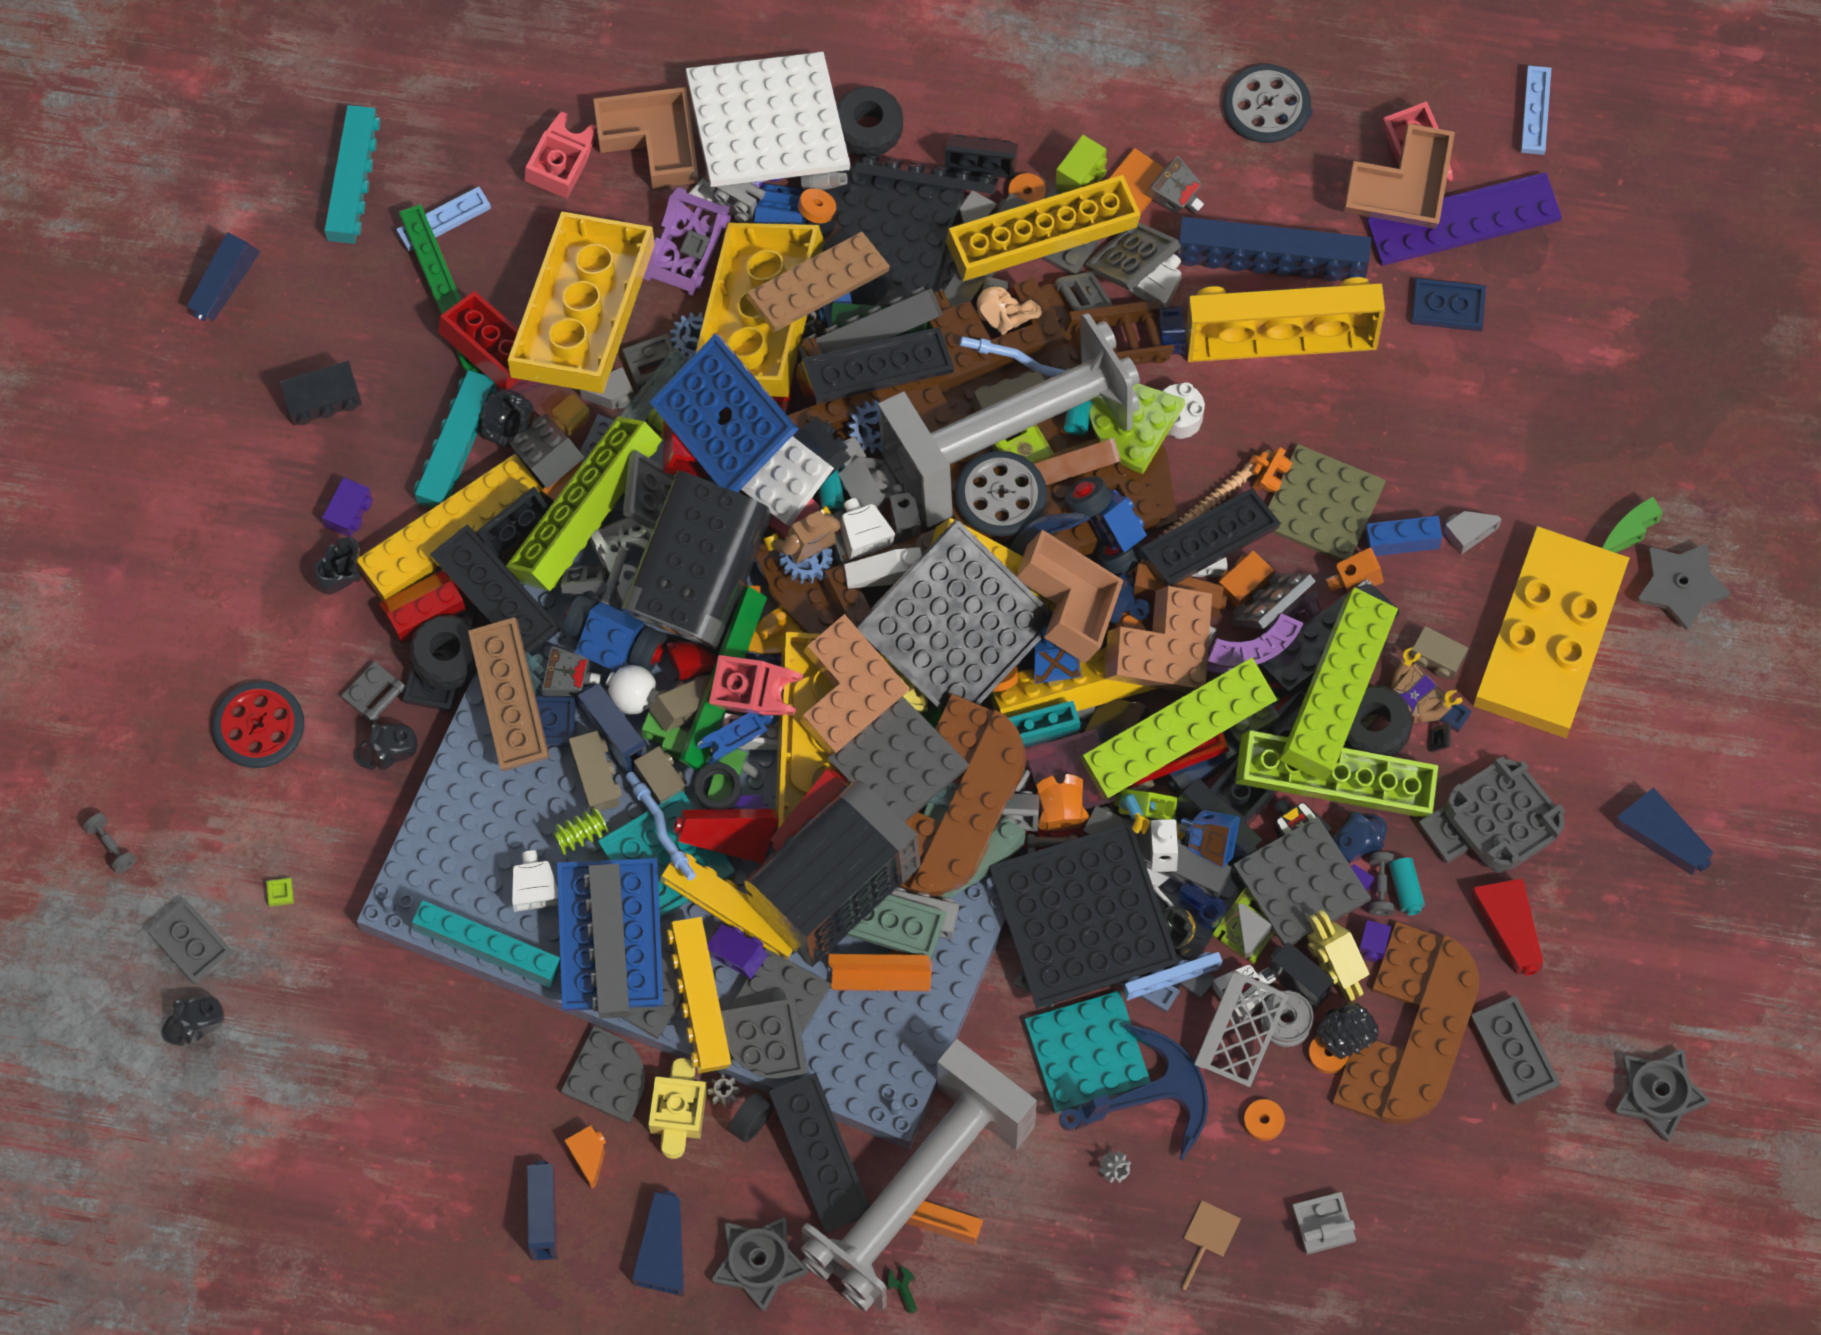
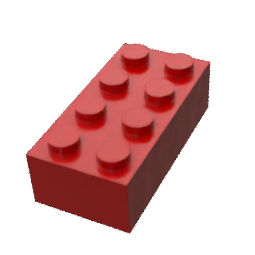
[438,291,521,389]

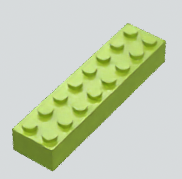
[506,416,662,591]
[1280,587,1398,781]
[1079,657,1277,800]
[1235,731,1438,818]

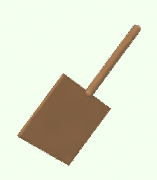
[1182,1201,1241,1290]

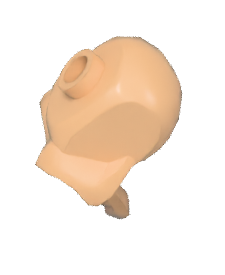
[977,287,1042,335]

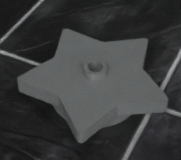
[1638,544,1730,630]
[1615,1049,1710,1142]
[712,1218,809,1312]

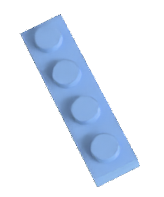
[1521,66,1551,155]
[396,187,491,252]
[1124,952,1222,1001]

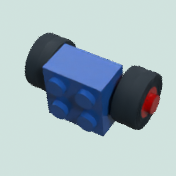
[1065,476,1147,576]
[562,594,667,672]

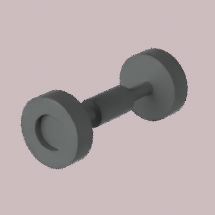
[83,813,137,874]
[1369,852,1395,916]

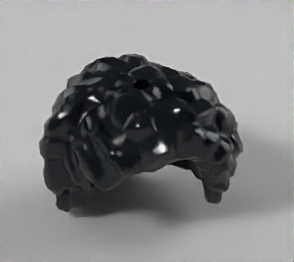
[480,389,533,447]
[1317,1002,1380,1059]

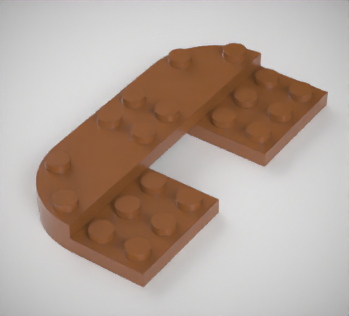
[899,694,1026,897]
[1332,922,1479,1125]

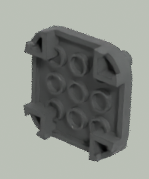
[1444,757,1565,873]

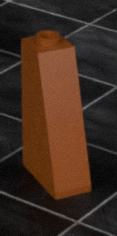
[1019,438,1121,486]
[1134,564,1227,618]

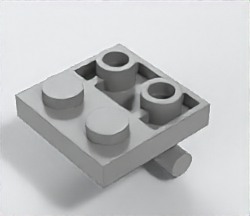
[712,182,766,223]
[1292,1192,1356,1255]

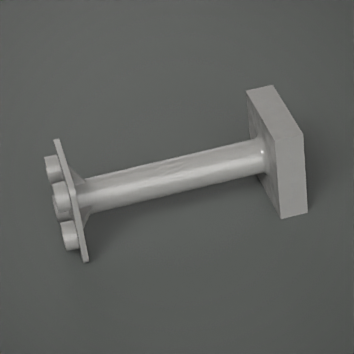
[878,313,1140,528]
[801,1039,1037,1312]

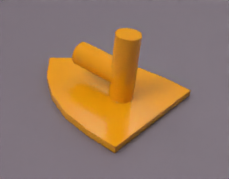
[749,607,804,654]

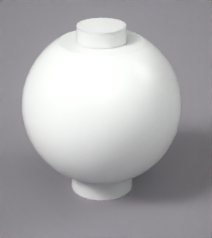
[606,665,660,714]

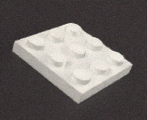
[741,436,834,527]

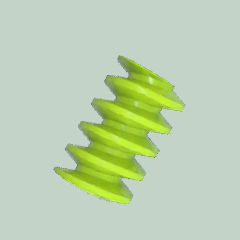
[552,807,608,855]

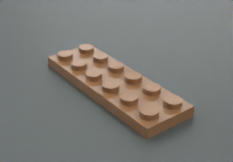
[746,232,890,332]
[468,617,550,771]

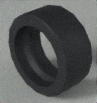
[694,762,742,809]
[729,1093,773,1143]

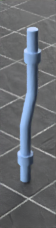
[960,336,1069,377]
[626,772,696,881]

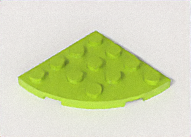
[1090,384,1185,474]

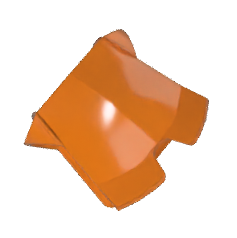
[1036,774,1090,832]

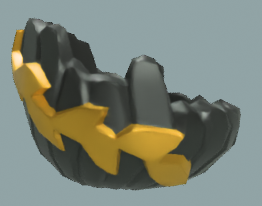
[1162,906,1195,948]

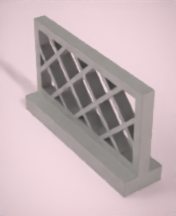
[1194,970,1289,1087]

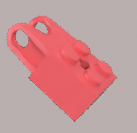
[1382,101,1453,183]
[525,112,597,199]
[709,655,803,715]

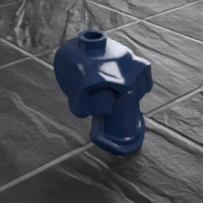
[1332,811,1387,863]

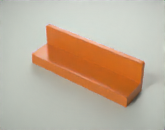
[828,954,932,992]
[906,1201,983,1246]

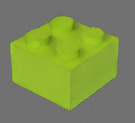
[1056,135,1107,193]

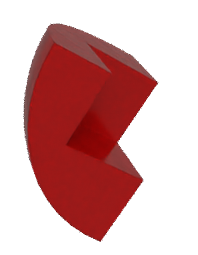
[665,641,717,681]

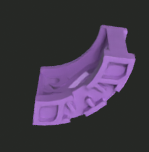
[643,187,731,296]
[1207,613,1303,674]

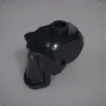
[310,537,361,595]
[355,723,418,770]
[161,996,224,1046]

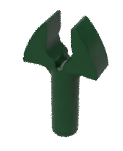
[888,1265,918,1314]

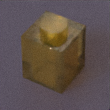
[552,393,590,436]

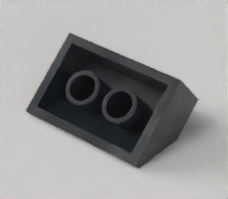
[945,135,1018,179]
[280,360,362,426]
[475,487,549,559]

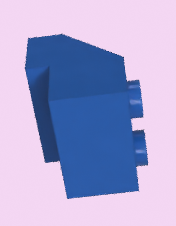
[754,183,806,225]

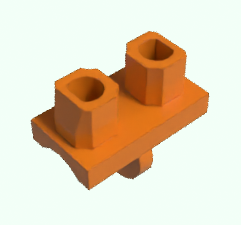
[1250,447,1292,493]

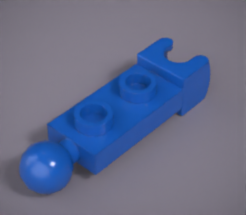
[697,713,779,765]

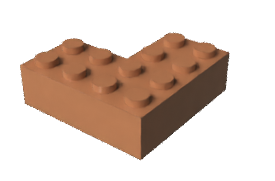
[593,87,699,189]
[1343,123,1455,229]
[1016,530,1124,663]
[1104,586,1212,693]
[799,614,910,756]

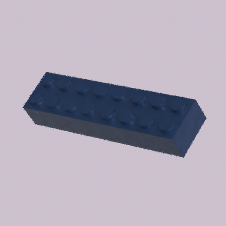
[1178,217,1371,282]

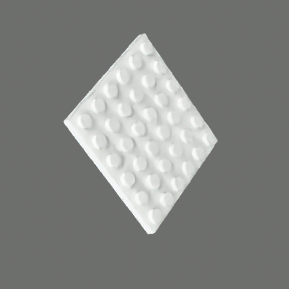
[686,52,850,187]

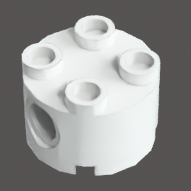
[1163,382,1205,439]

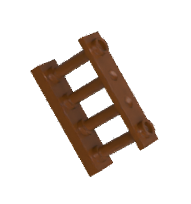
[1064,300,1174,365]

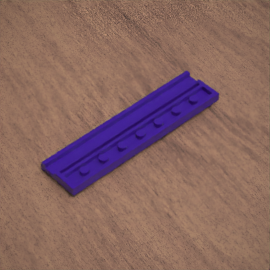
[1367,172,1562,266]

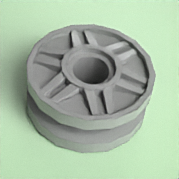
[1260,990,1314,1047]

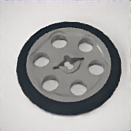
[1223,64,1311,143]
[955,451,1047,537]

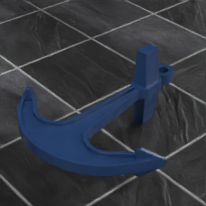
[1009,512,1151,625]
[1058,1024,1208,1160]

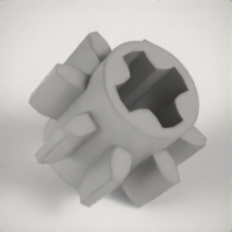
[803,311,822,337]
[708,1074,740,1108]
[1099,1151,1131,1183]

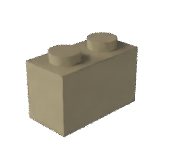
[1410,626,1469,680]
[634,746,687,805]

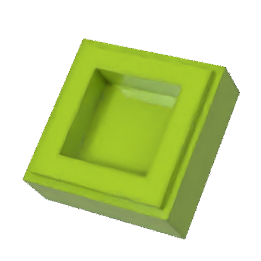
[266,878,294,907]

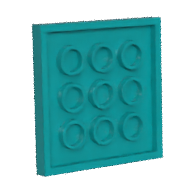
[598,791,735,919]
[1025,991,1151,1114]

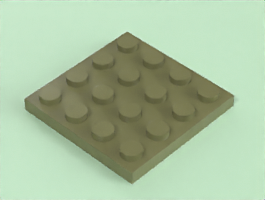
[1268,444,1386,562]

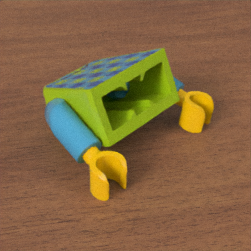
[1114,789,1185,841]

